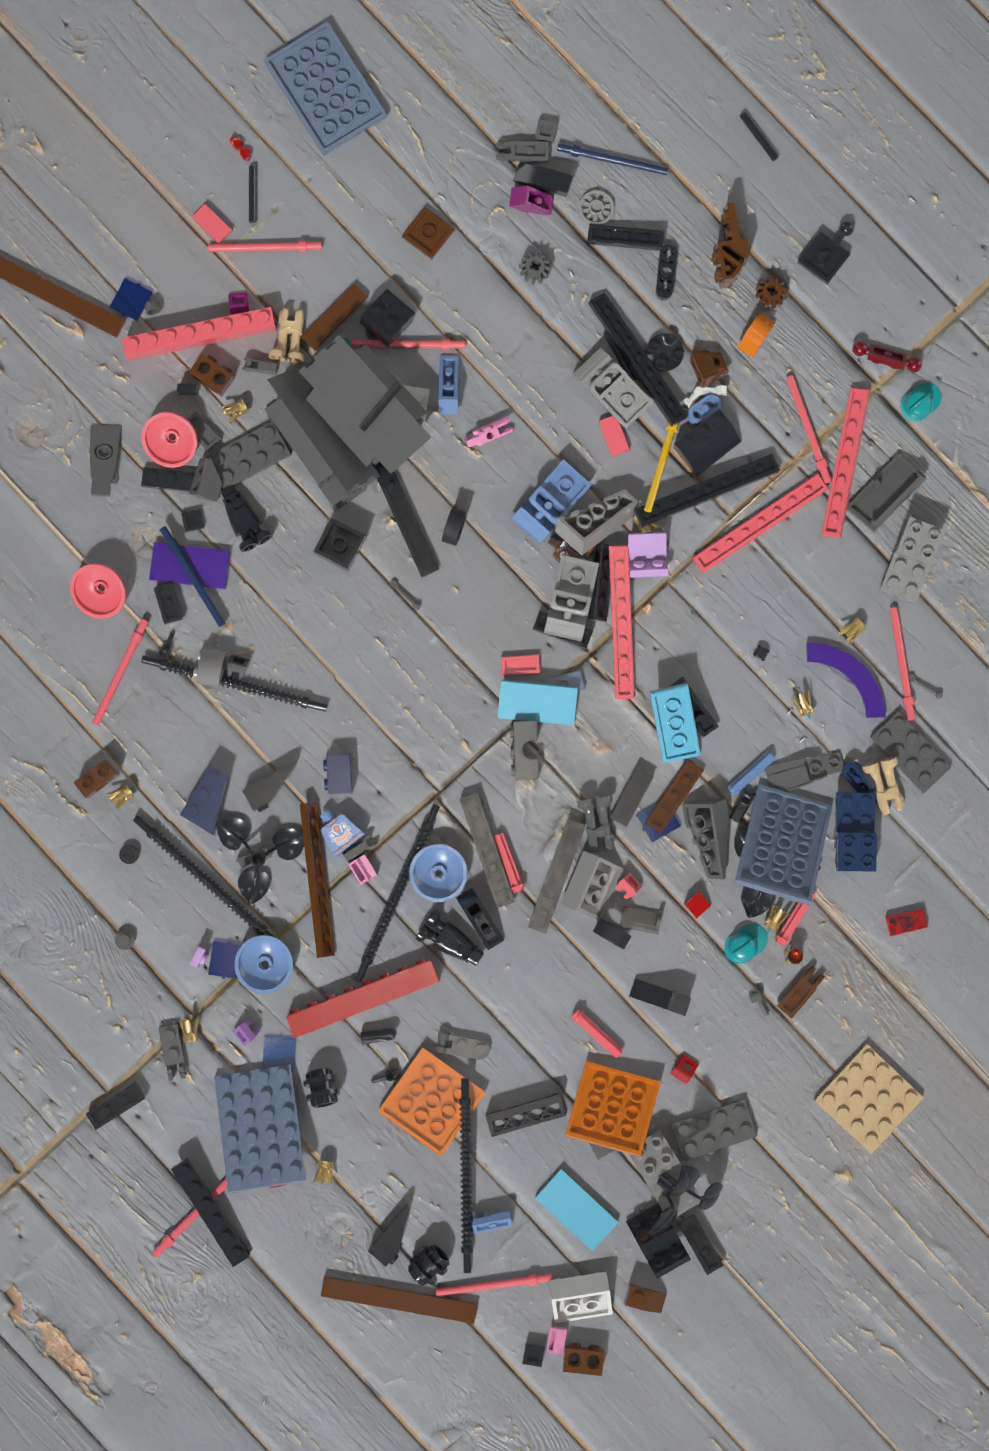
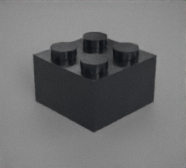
[360,289,416,347]
[313,517,366,572]

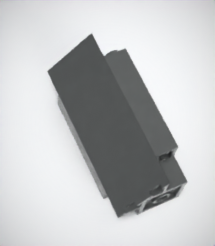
[299,335,431,474]
[265,366,380,512]

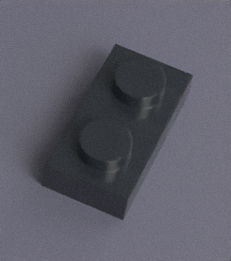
[154,582,183,625]

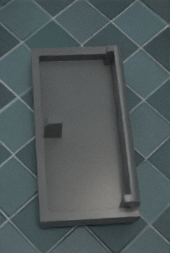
[847,454,927,533]

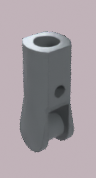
[242,357,278,375]
[236,845,272,871]

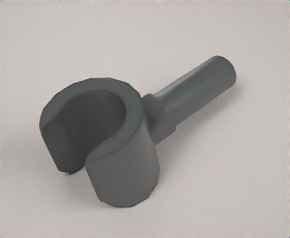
[749,991,769,1016]

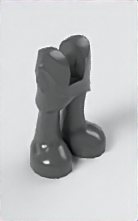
[576,796,614,853]

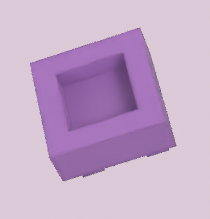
[232,1019,260,1047]

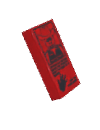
[885,909,928,936]

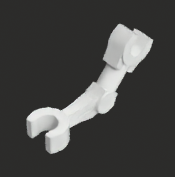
[680,385,727,413]

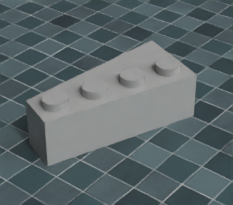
[555,490,638,555]

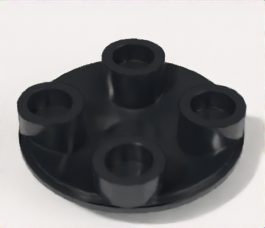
[646,333,684,371]

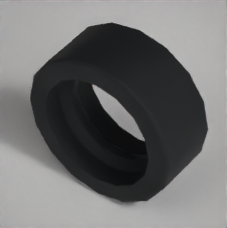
[442,508,467,546]
[593,918,631,949]

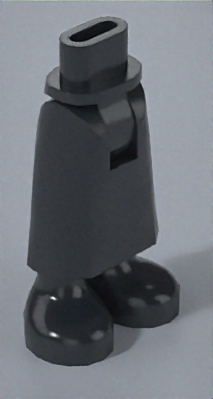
[221,485,273,552]
[415,909,484,966]

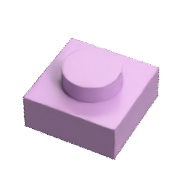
[190,947,208,968]

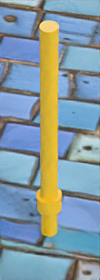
[644,423,679,512]

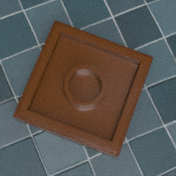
[402,207,455,260]

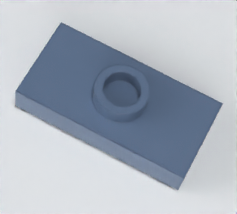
[543,671,585,691]

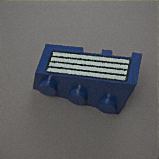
[180,766,229,835]

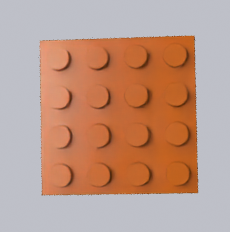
[378,1047,486,1156]
[565,1061,661,1157]

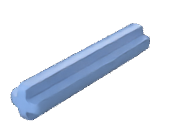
[728,751,775,795]

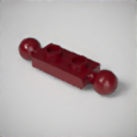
[852,341,922,373]

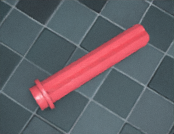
[493,833,525,893]
[775,893,815,946]
[571,1009,623,1058]

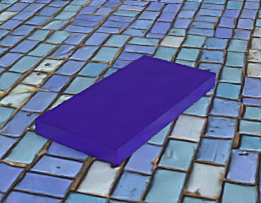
[149,542,230,589]

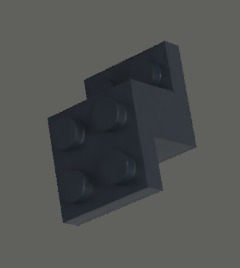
[626,1203,691,1279]

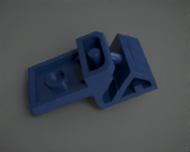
[834,792,877,872]

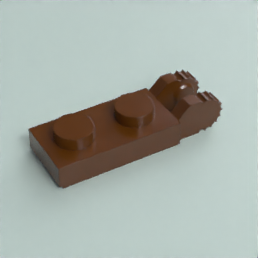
[776,966,825,1019]

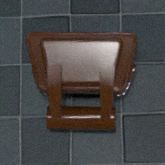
[690,350,729,388]

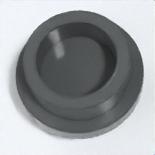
[115,931,135,950]

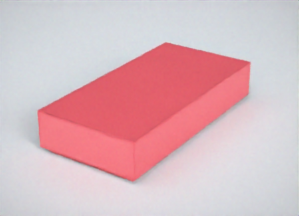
[192,204,232,244]
[598,416,629,457]
[501,654,540,676]

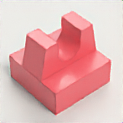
[615,872,642,899]

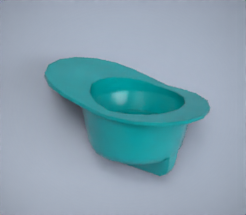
[900,382,942,422]
[724,924,768,964]

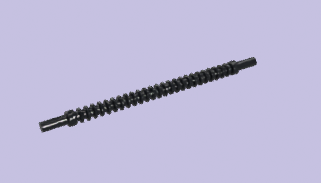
[141,655,328,712]
[354,804,440,983]
[133,815,276,938]
[459,1078,473,1273]

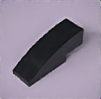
[513,163,573,198]

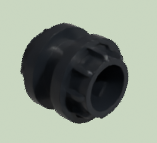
[303,1068,340,1108]
[408,1245,449,1286]

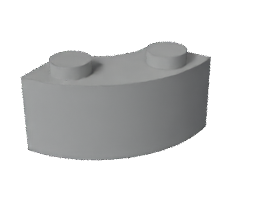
[193,648,228,687]

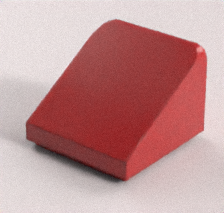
[684,891,711,919]
[670,1054,699,1084]

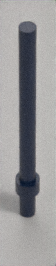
[557,143,668,176]
[159,526,226,628]

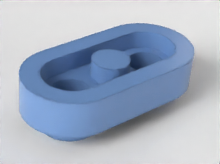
[687,394,721,425]

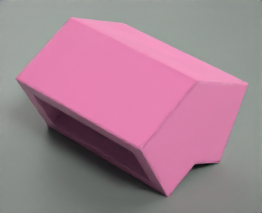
[348,854,377,885]
[546,1326,567,1354]

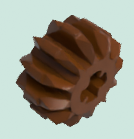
[755,276,788,309]

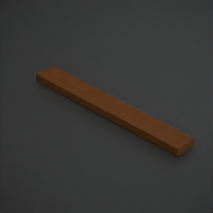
[0,256,125,338]
[299,803,335,958]
[321,1276,477,1324]

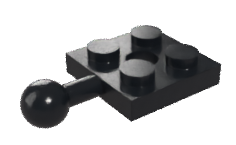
[797,221,854,285]

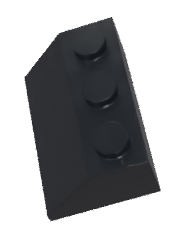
[673,409,741,477]

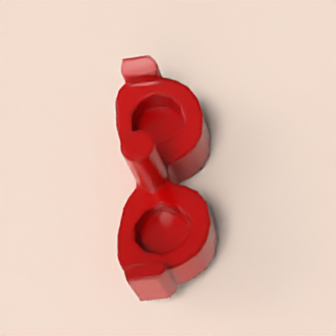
[229,137,251,162]

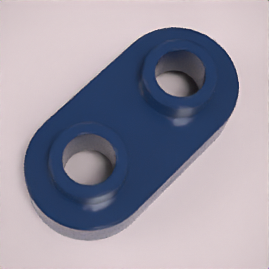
[842,761,875,793]

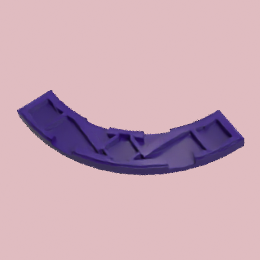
[806,643,886,718]

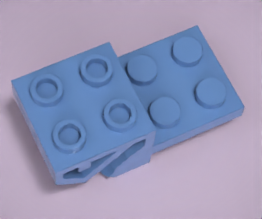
[510,459,591,544]

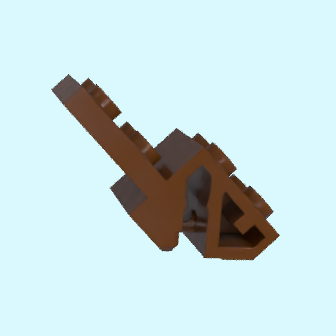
[711,202,750,289]

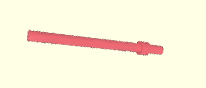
[208,240,322,252]
[351,339,465,350]
[786,375,832,484]
[890,607,915,721]
[92,619,148,725]
[152,1178,227,1257]
[436,1273,552,1296]

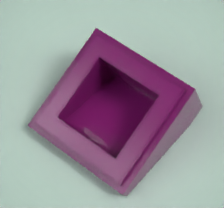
[228,292,249,315]

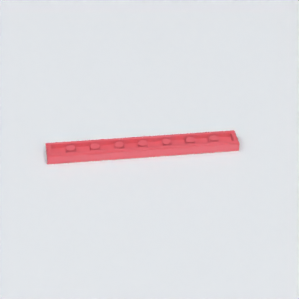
[821,387,870,538]
[692,473,829,574]
[609,545,634,699]

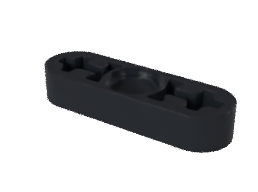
[655,245,677,301]

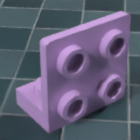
[628,532,668,578]

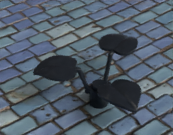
[217,818,304,905]
[734,828,821,918]
[648,1165,723,1235]

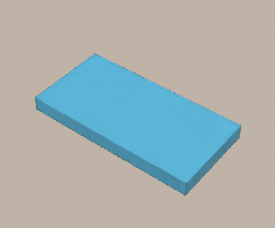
[498,680,578,725]
[649,683,701,764]
[535,1169,619,1251]

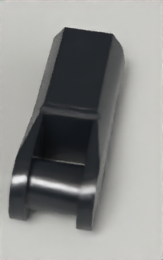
[729,788,756,824]
[360,1028,396,1045]

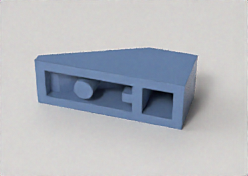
[439,356,459,414]

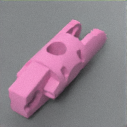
[464,416,514,447]

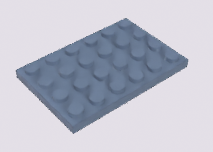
[264,21,387,156]
[734,784,832,905]
[214,1064,306,1193]

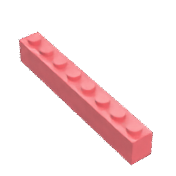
[122,307,277,361]

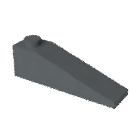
[682,798,729,879]

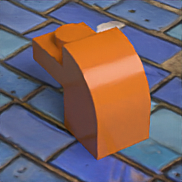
[737,313,775,358]

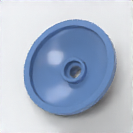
[409,844,467,902]
[235,935,293,994]

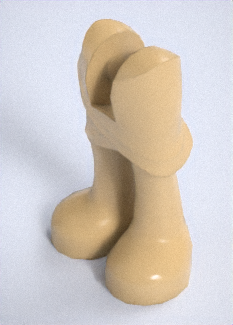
[268,307,304,363]
[862,757,904,815]

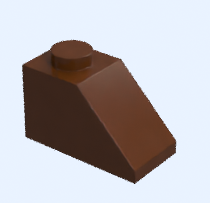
[624,1283,667,1313]

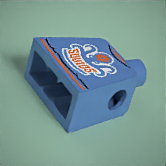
[320,809,365,858]

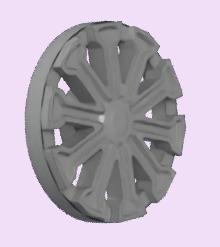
[579,190,614,225]

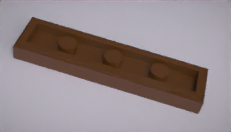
[301,284,368,351]
[645,760,704,834]

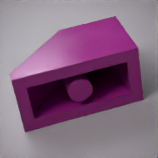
[509,186,553,215]

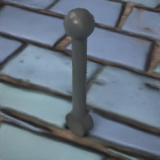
[390,580,421,610]
[908,674,943,699]

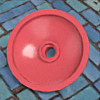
[141,412,198,468]
[70,563,126,619]

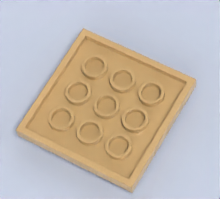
[814,1044,924,1154]

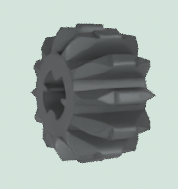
[519,252,551,285]

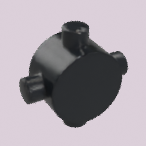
[753,645,770,661]

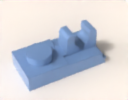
[472,1209,512,1234]

